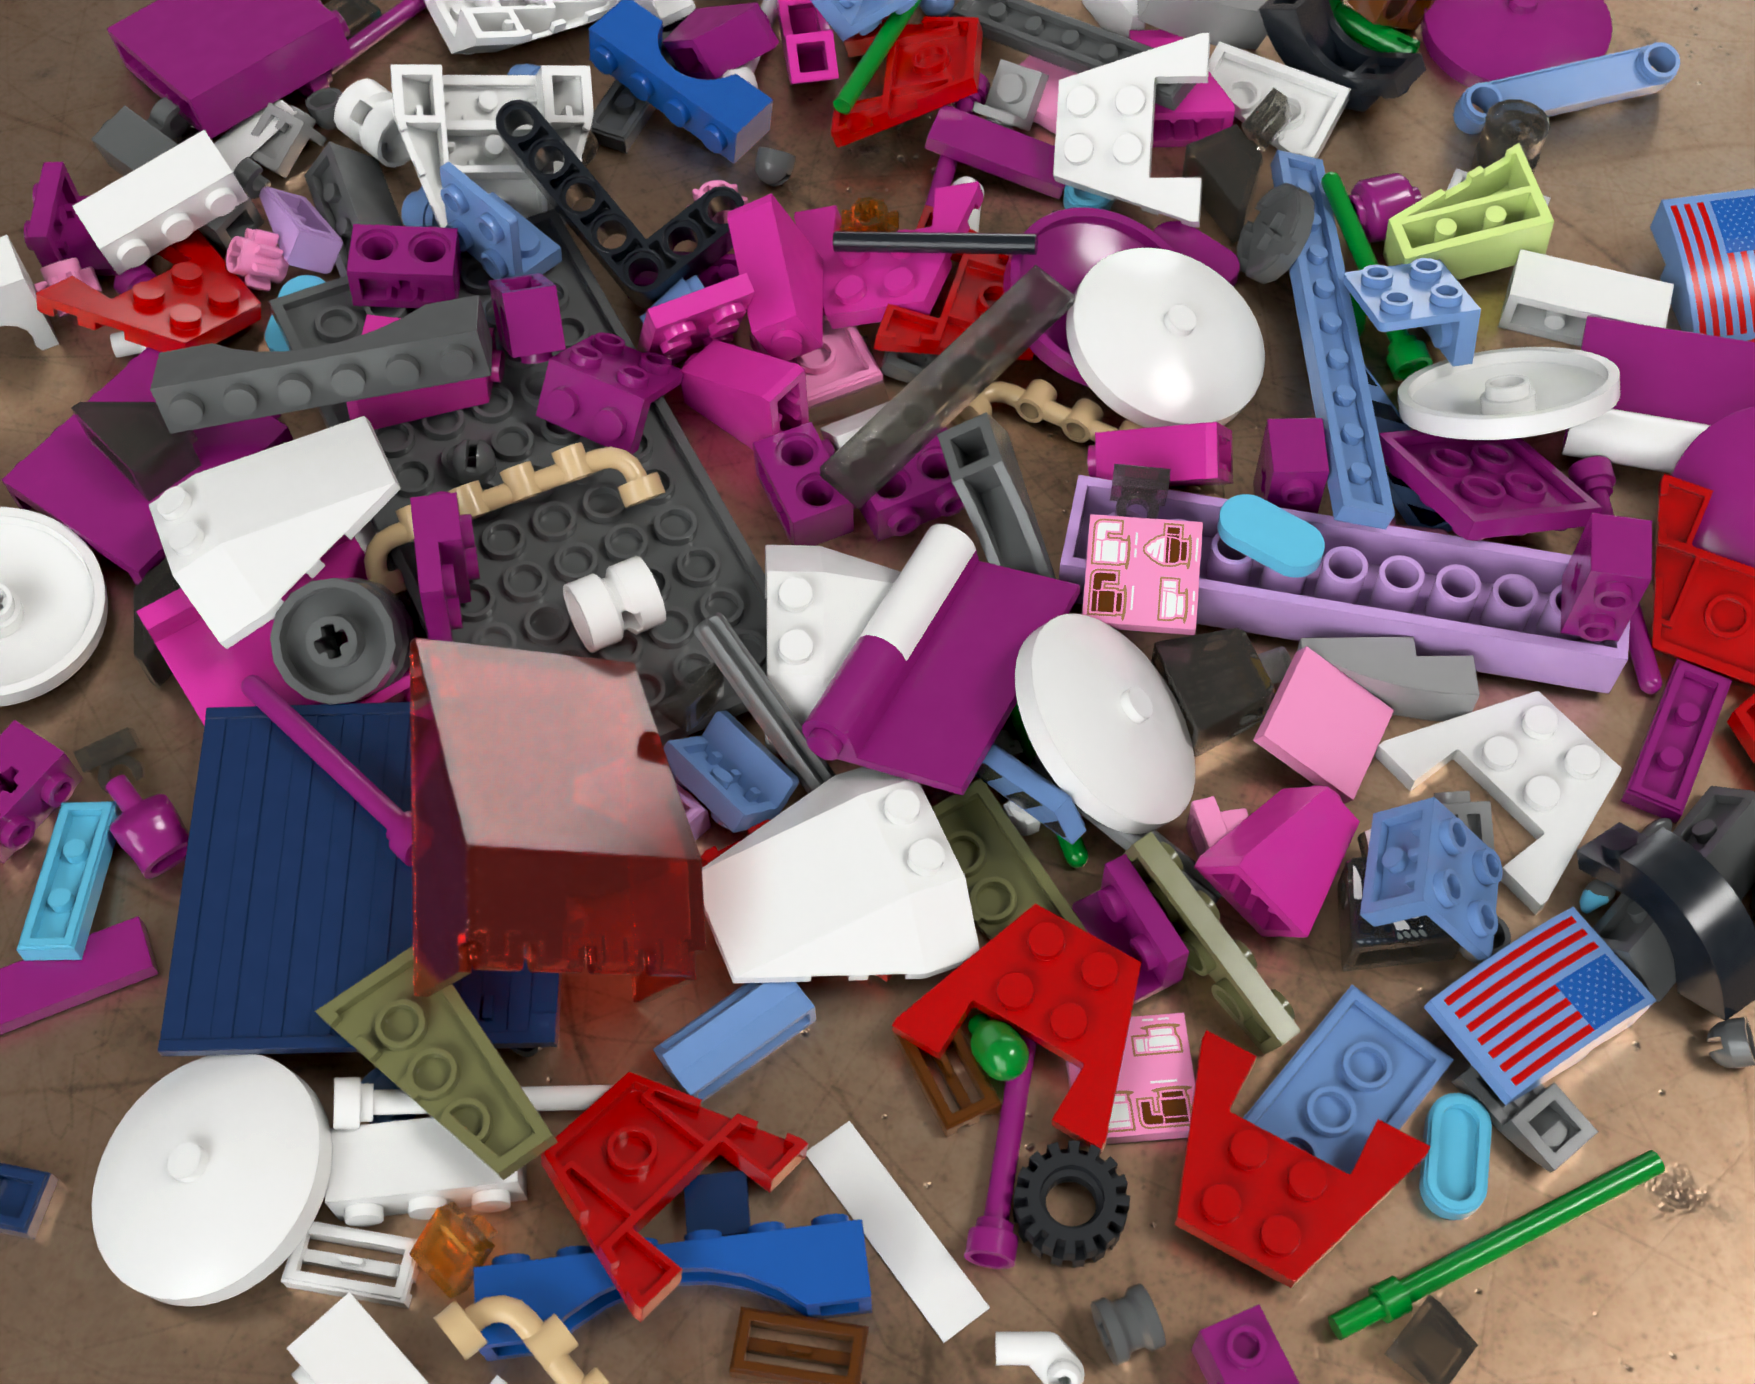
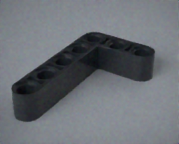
[495,99,745,308]

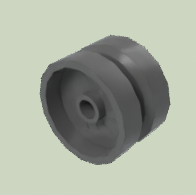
[270,578,416,705]

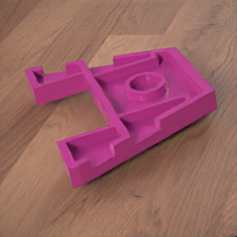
[794,181,983,329]

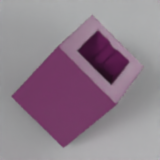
[663,2,780,80]

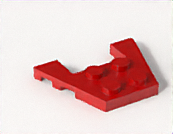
[831,16,983,148]
[873,205,1034,360]
[36,229,261,352]
[1651,474,1755,687]
[892,903,1142,1155]
[1175,1030,1431,1289]
[541,1072,809,1322]

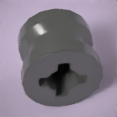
[1091,1283,1166,1366]

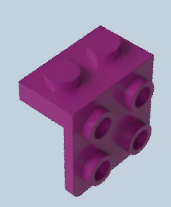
[24,162,148,276]
[536,332,684,454]

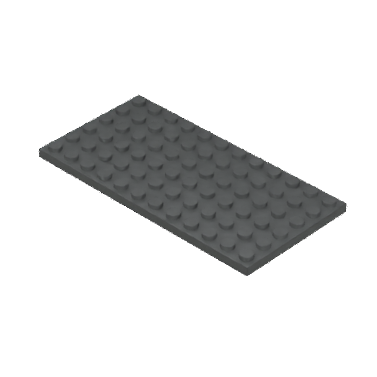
[269,209,766,782]

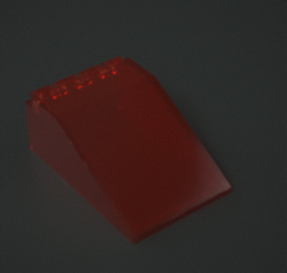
[410,638,706,1003]

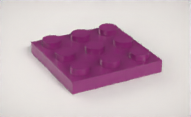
[1379,430,1602,541]

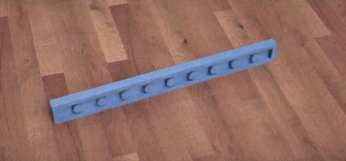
[1270,150,1395,530]

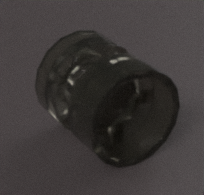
[1471,99,1550,174]

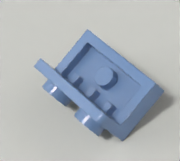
[657,711,799,833]

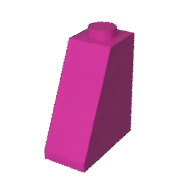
[1128,30,1235,148]
[727,193,823,361]
[346,314,505,430]
[680,339,809,450]
[1087,422,1233,487]
[1194,785,1360,938]

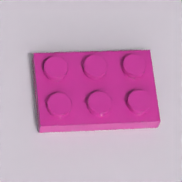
[637,272,755,365]

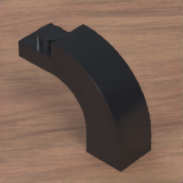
[1259,0,1426,112]
[1576,822,1755,1021]

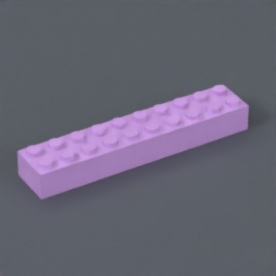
[1059,475,1630,694]

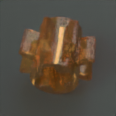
[840,197,899,232]

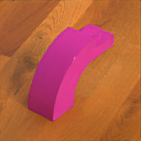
[776,0,839,85]

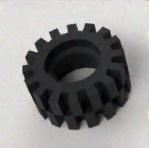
[1013,1140,1130,1268]

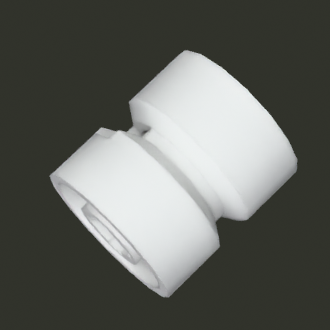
[334,79,411,167]
[563,556,666,653]

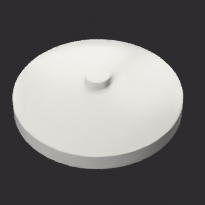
[1066,248,1265,428]
[1398,347,1620,440]
[0,507,108,707]
[1015,614,1195,834]
[92,1054,332,1306]

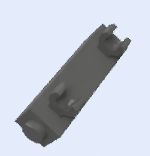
[91,97,271,253]

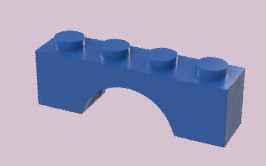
[589,0,773,164]

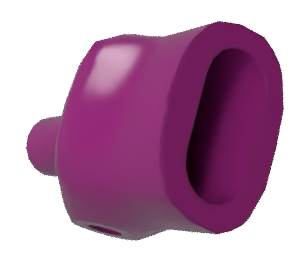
[106,775,189,879]

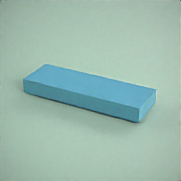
[16,801,123,961]

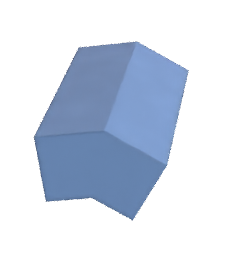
[653,982,816,1102]

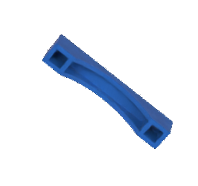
[473,1214,873,1362]

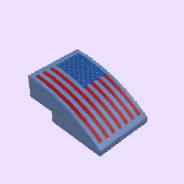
[1650,188,1755,341]
[1424,907,1657,1105]

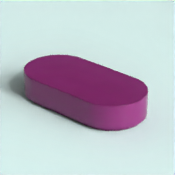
[1153,221,1240,287]

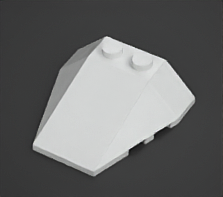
[424,0,621,55]
[390,64,594,228]
[149,416,401,649]
[765,545,901,753]
[691,767,980,983]

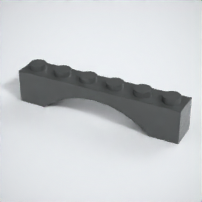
[150,295,493,434]
[937,412,1056,579]

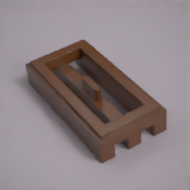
[892,1027,1002,1137]
[729,1307,869,1384]

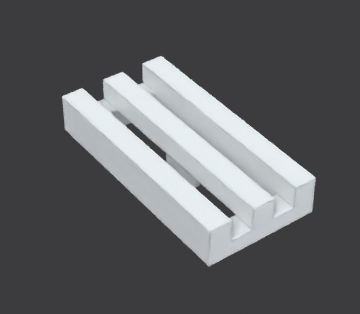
[281,1221,426,1309]

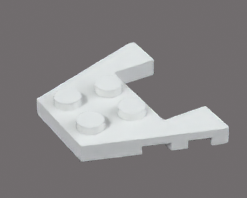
[1053,33,1210,227]
[1374,691,1622,915]

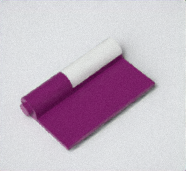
[1562,316,1755,473]
[802,524,1081,796]

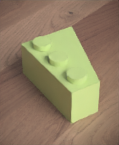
[1383,143,1554,280]

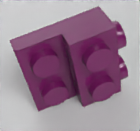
[410,491,480,654]

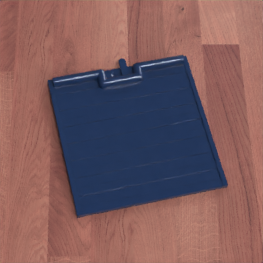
[158,697,592,1057]

